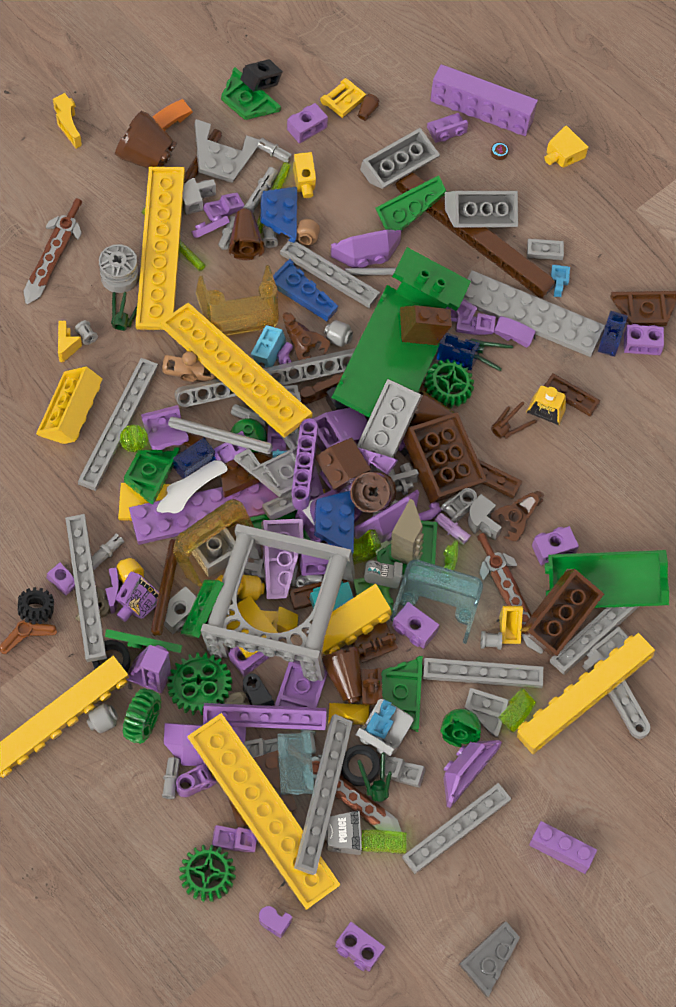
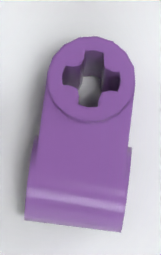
[176,763,217,798]

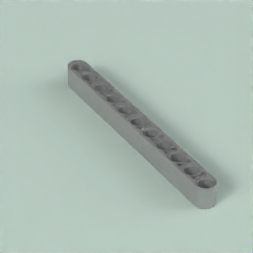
[175,348,355,407]

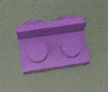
[427,113,468,143]

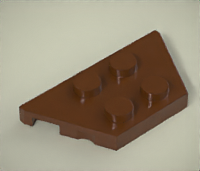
[610,291,676,326]
[221,452,272,498]

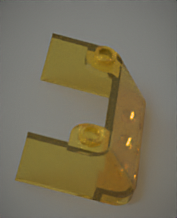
[196,265,279,335]
[173,499,255,587]

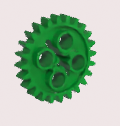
[167,652,233,715]

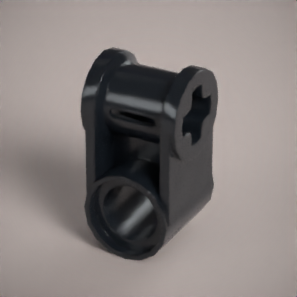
[243,673,275,706]

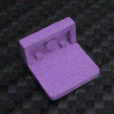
[141,405,189,450]

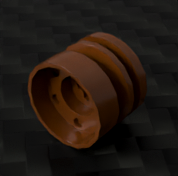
[350,471,397,513]

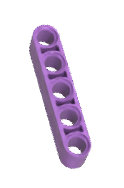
[291,418,318,510]

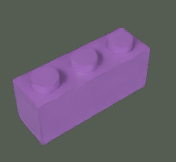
[529,821,597,874]

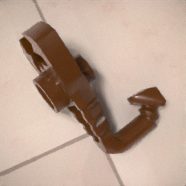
[283,312,330,360]
[490,491,544,542]

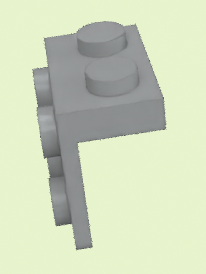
[356,699,414,756]

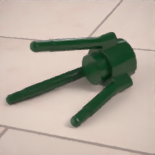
[111,292,137,331]
[468,338,513,371]
[357,752,392,802]

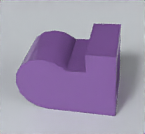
[46,562,75,595]
[259,906,293,938]

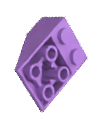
[309,408,368,452]

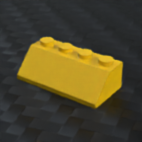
[36,366,102,444]
[322,584,392,655]

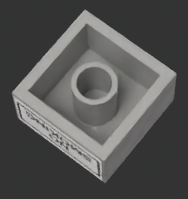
[187,519,235,578]

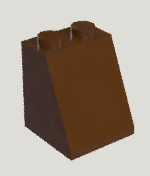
[400,305,452,345]

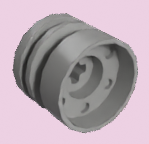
[99,244,139,293]

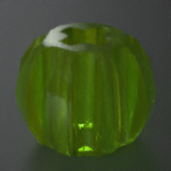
[120,425,148,452]

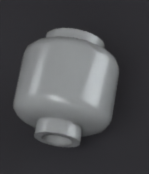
[324,320,353,347]
[87,703,119,733]

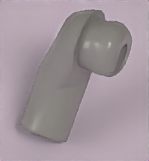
[295,575,323,588]

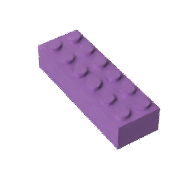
[430,64,538,136]

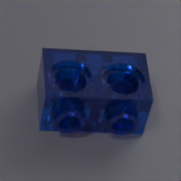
[598,311,628,357]

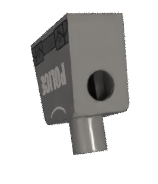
[324,811,362,855]

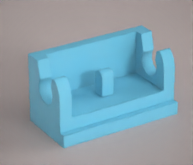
[251,325,286,368]

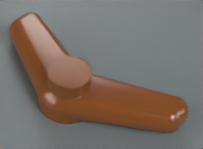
[0,620,57,654]

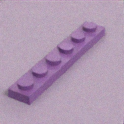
[203,703,326,730]

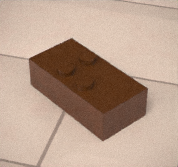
[520,569,604,656]

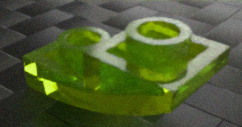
[441,540,458,585]
[498,688,536,733]
[362,830,407,854]

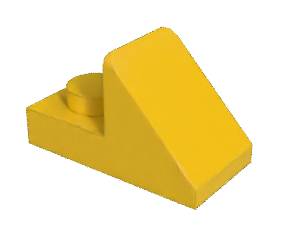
[58,321,82,362]
[261,607,298,633]

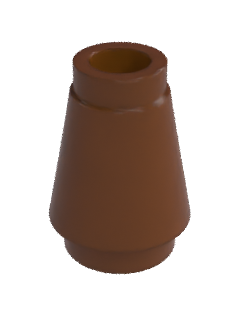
[357,94,379,121]

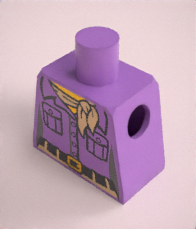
[116,571,159,622]

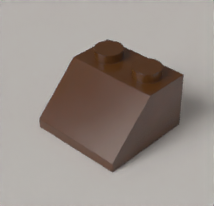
[315,437,372,491]

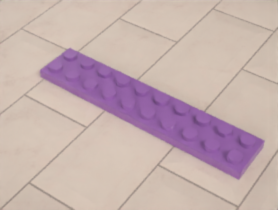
[129,466,324,545]

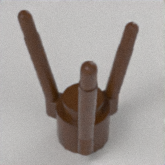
[491,402,537,439]

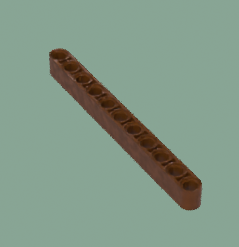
[395,172,555,298]

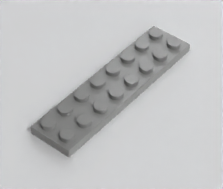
[463,270,605,357]

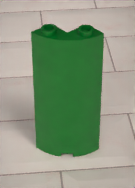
[545,550,669,608]

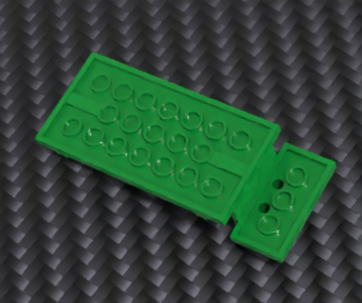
[331,247,471,418]

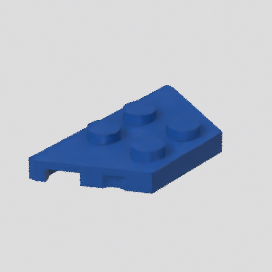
[260,187,297,243]
[314,491,354,555]

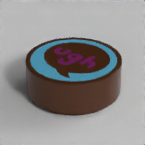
[491,142,509,160]

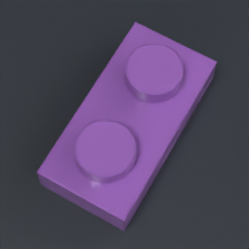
[191,214,230,238]

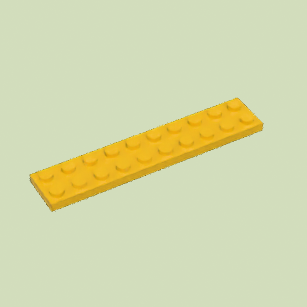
[136,167,185,330]
[160,303,312,438]
[187,713,340,910]

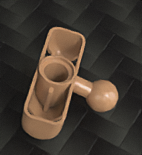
[162,351,217,382]

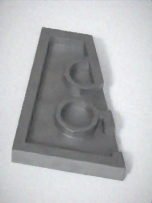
[459,921,520,997]

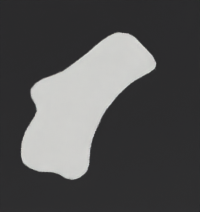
[157,460,227,513]

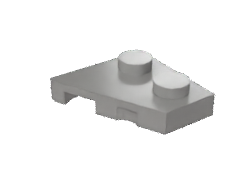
[464,688,509,738]

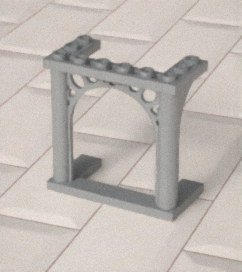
[201,524,355,681]

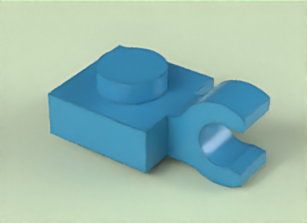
[551,265,570,297]
[365,700,396,739]

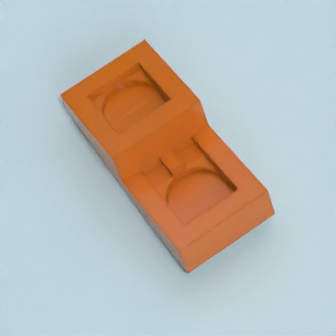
[153,99,193,131]

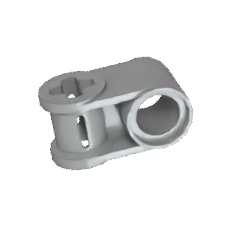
[440,488,477,523]

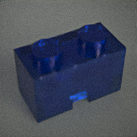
[436,333,480,371]
[173,438,216,479]

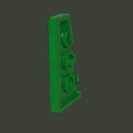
[375,175,447,231]

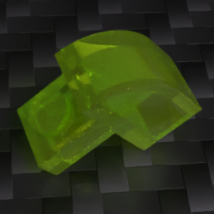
[352,529,382,565]

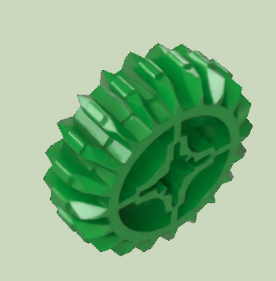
[424,359,474,409]
[122,688,161,744]
[179,845,236,902]

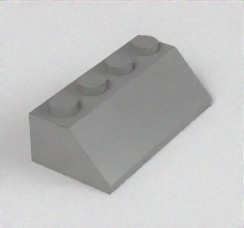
[360,128,440,189]
[445,191,518,228]

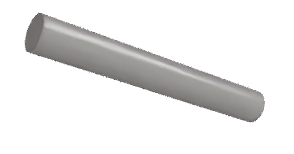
[345,268,396,275]

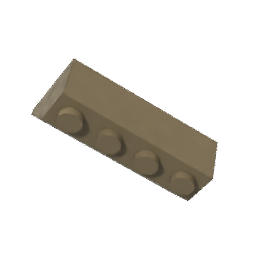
[391,499,424,567]

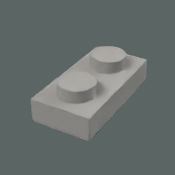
[527,239,564,260]
[262,491,303,520]

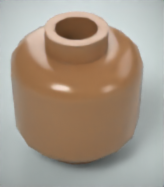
[296,219,320,246]

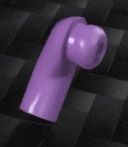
[277,342,294,365]
[419,502,441,521]

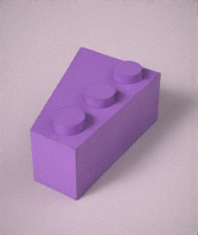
[127,645,171,694]

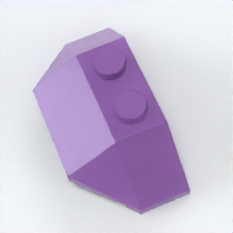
[331,230,401,268]
[354,490,419,543]
[164,723,246,766]
[443,740,502,808]

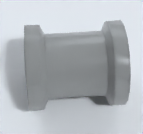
[262,225,278,248]
[74,320,98,345]
[480,631,502,650]

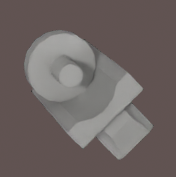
[389,463,419,496]

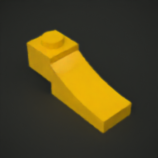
[53,93,82,148]

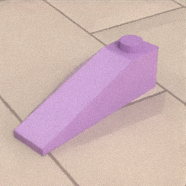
[261,519,303,599]

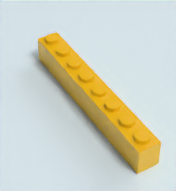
[517,633,655,755]
[0,656,129,778]

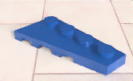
[268,259,338,321]

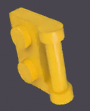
[320,78,366,118]

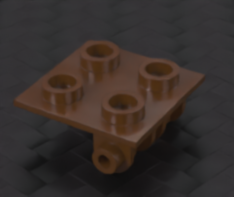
[353,622,398,663]

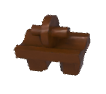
[361,668,383,705]

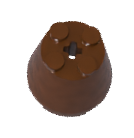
[115,110,177,169]

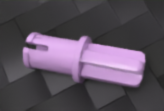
[435,513,471,545]

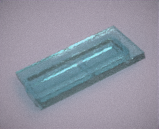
[277,733,314,795]

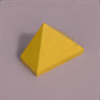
[499,606,523,644]
[328,703,369,725]

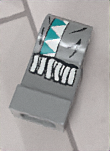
[364,561,403,589]

